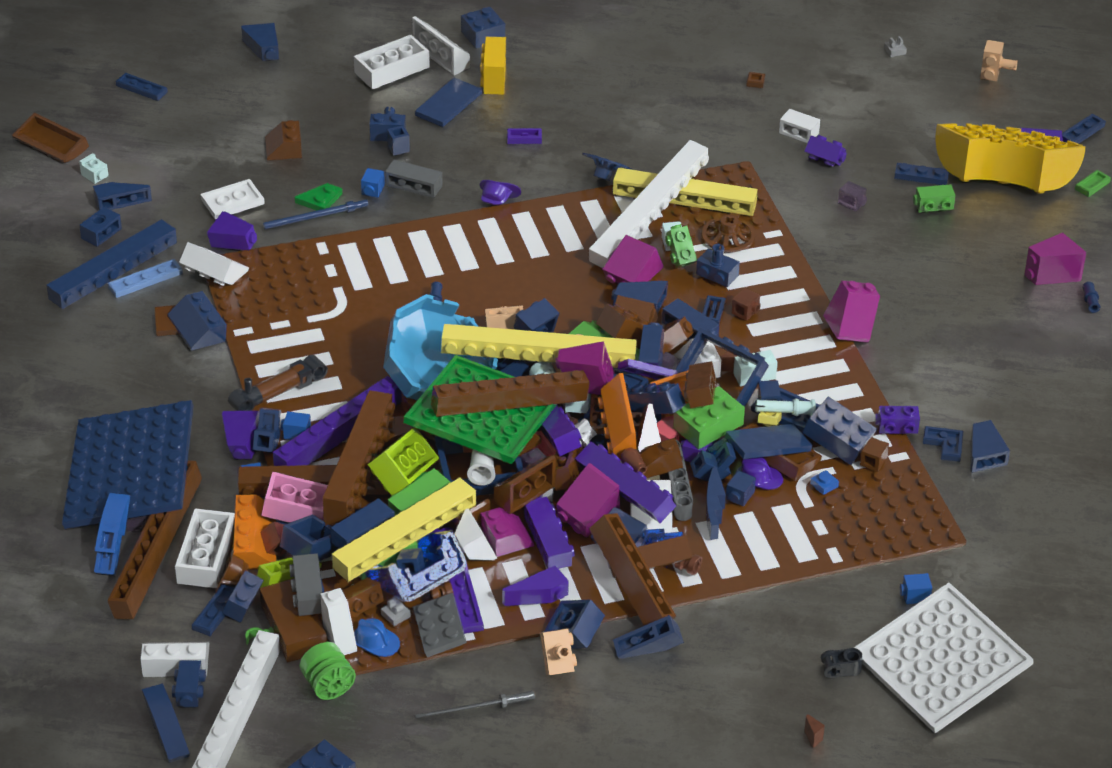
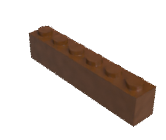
[589,513,676,626]

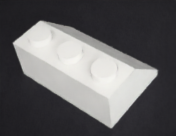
[179,242,249,286]
[141,642,209,677]

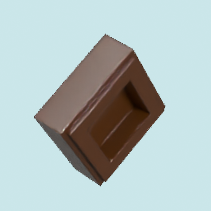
[746,72,765,88]

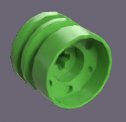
[299,642,356,700]

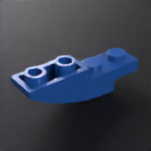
[94,493,130,575]

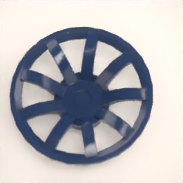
[582,152,632,181]

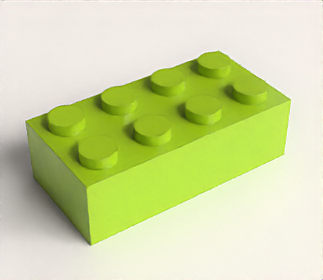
[368,427,439,495]

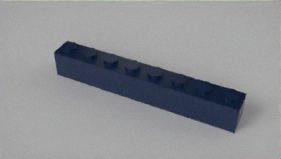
[46,219,177,309]

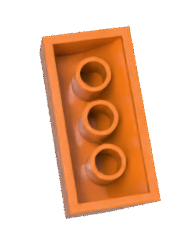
[598,373,637,460]
[234,495,276,570]

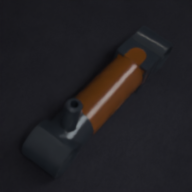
[228,355,328,411]

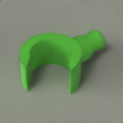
[245,627,274,645]

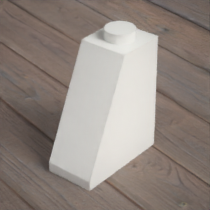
[321,588,357,655]

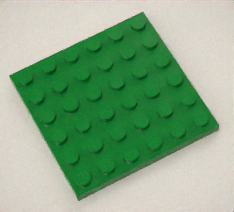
[403,355,557,464]

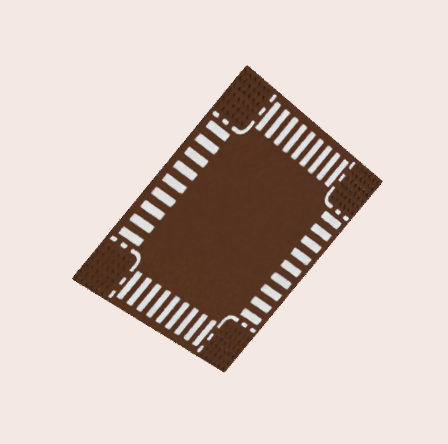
[206,161,966,675]

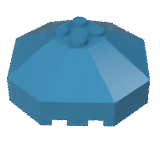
[383,294,498,400]

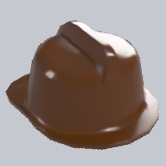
[215,550,249,593]

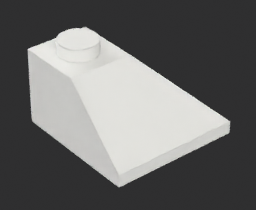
[455,508,497,560]

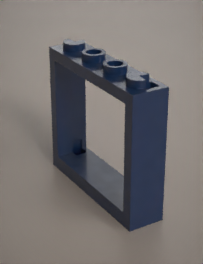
[676,328,769,407]
[435,436,523,496]

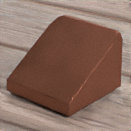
[721,352,737,372]
[804,715,825,748]

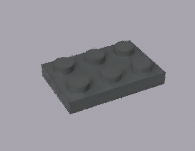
[413,593,467,658]

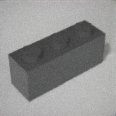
[385,160,443,198]
[289,553,322,616]

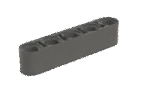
[665,439,693,521]

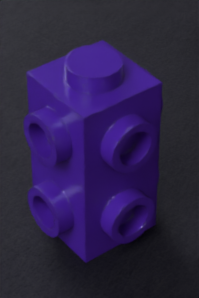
[804,135,847,167]
[875,406,920,434]

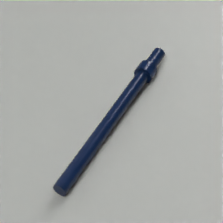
[263,199,368,229]

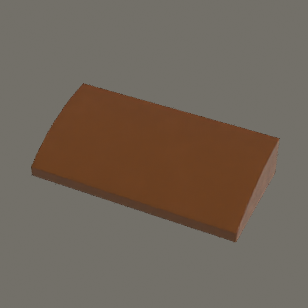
[12,112,89,163]
[739,421,822,481]

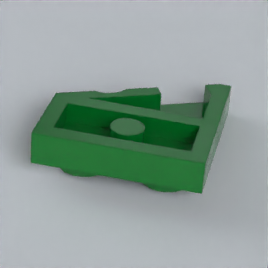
[294,183,343,211]

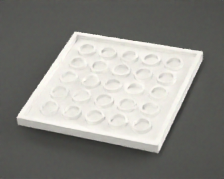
[854,583,1033,733]

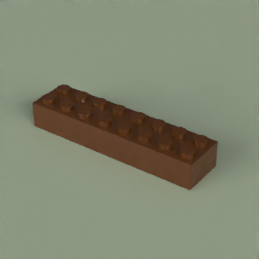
[323,390,395,527]

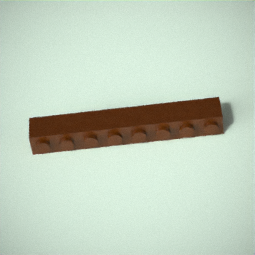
[431,370,590,417]
[238,465,399,497]

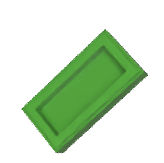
[1075,170,1111,197]

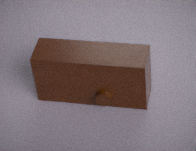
[259,578,327,663]

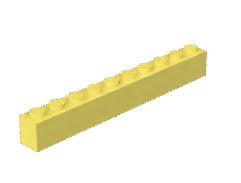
[441,324,636,368]

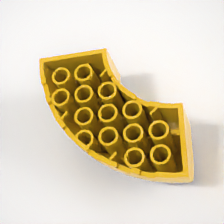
[935,123,1085,193]

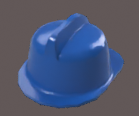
[354,618,400,657]

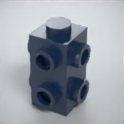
[172,660,206,707]

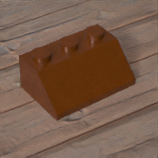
[494,455,556,514]

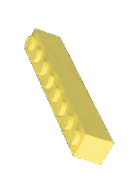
[613,168,758,216]
[332,478,476,582]

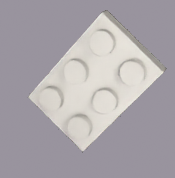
[200,179,264,219]

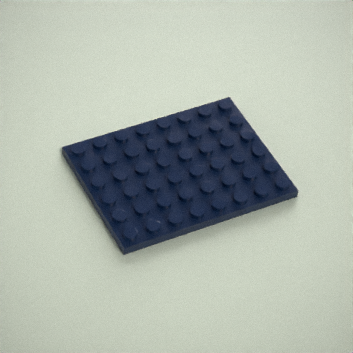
[62,400,194,529]

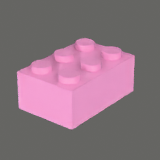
[261,472,328,523]

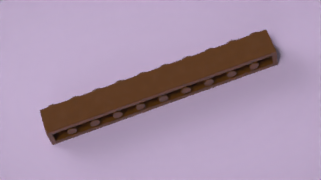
[107,461,202,619]

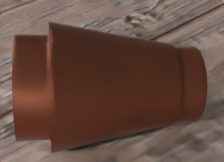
[621,448,647,474]

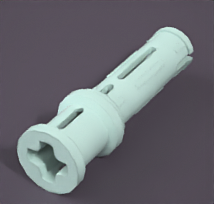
[755,399,816,416]

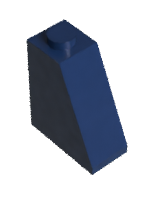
[241,23,279,61]
[611,281,668,315]
[639,323,664,367]
[970,420,1010,473]

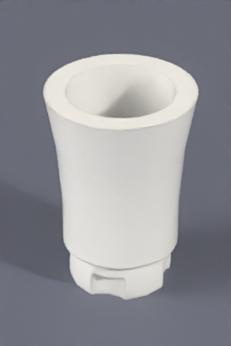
[467,450,495,485]

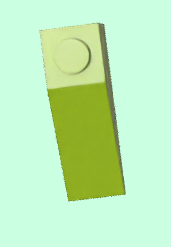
[257,557,321,588]

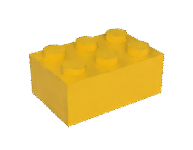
[480,37,506,95]

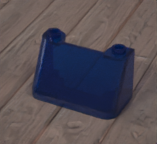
[365,530,466,602]

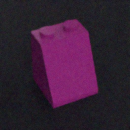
[1024,232,1086,285]
[603,235,663,284]
[823,280,880,342]
[556,341,614,395]
[557,463,620,538]

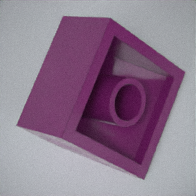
[481,508,534,557]

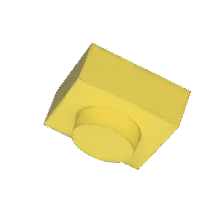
[758,412,782,427]

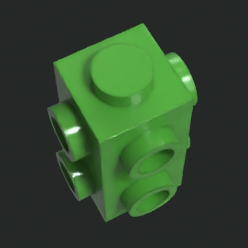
[913,185,956,212]
[665,224,697,268]

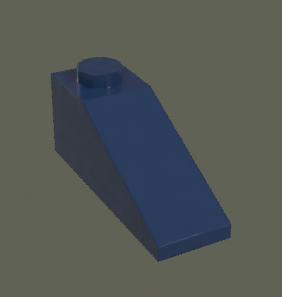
[93,182,152,210]
[613,615,684,659]

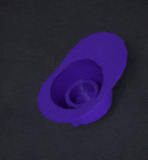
[479,180,521,205]
[736,457,783,490]

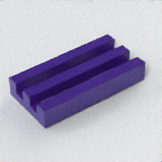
[507,128,542,144]

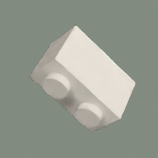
[779,109,820,143]

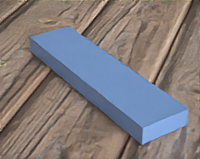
[108,259,183,298]

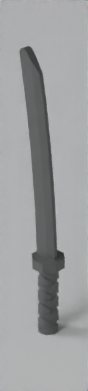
[415,691,535,718]

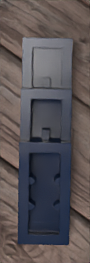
[706,467,726,540]
[142,683,190,763]

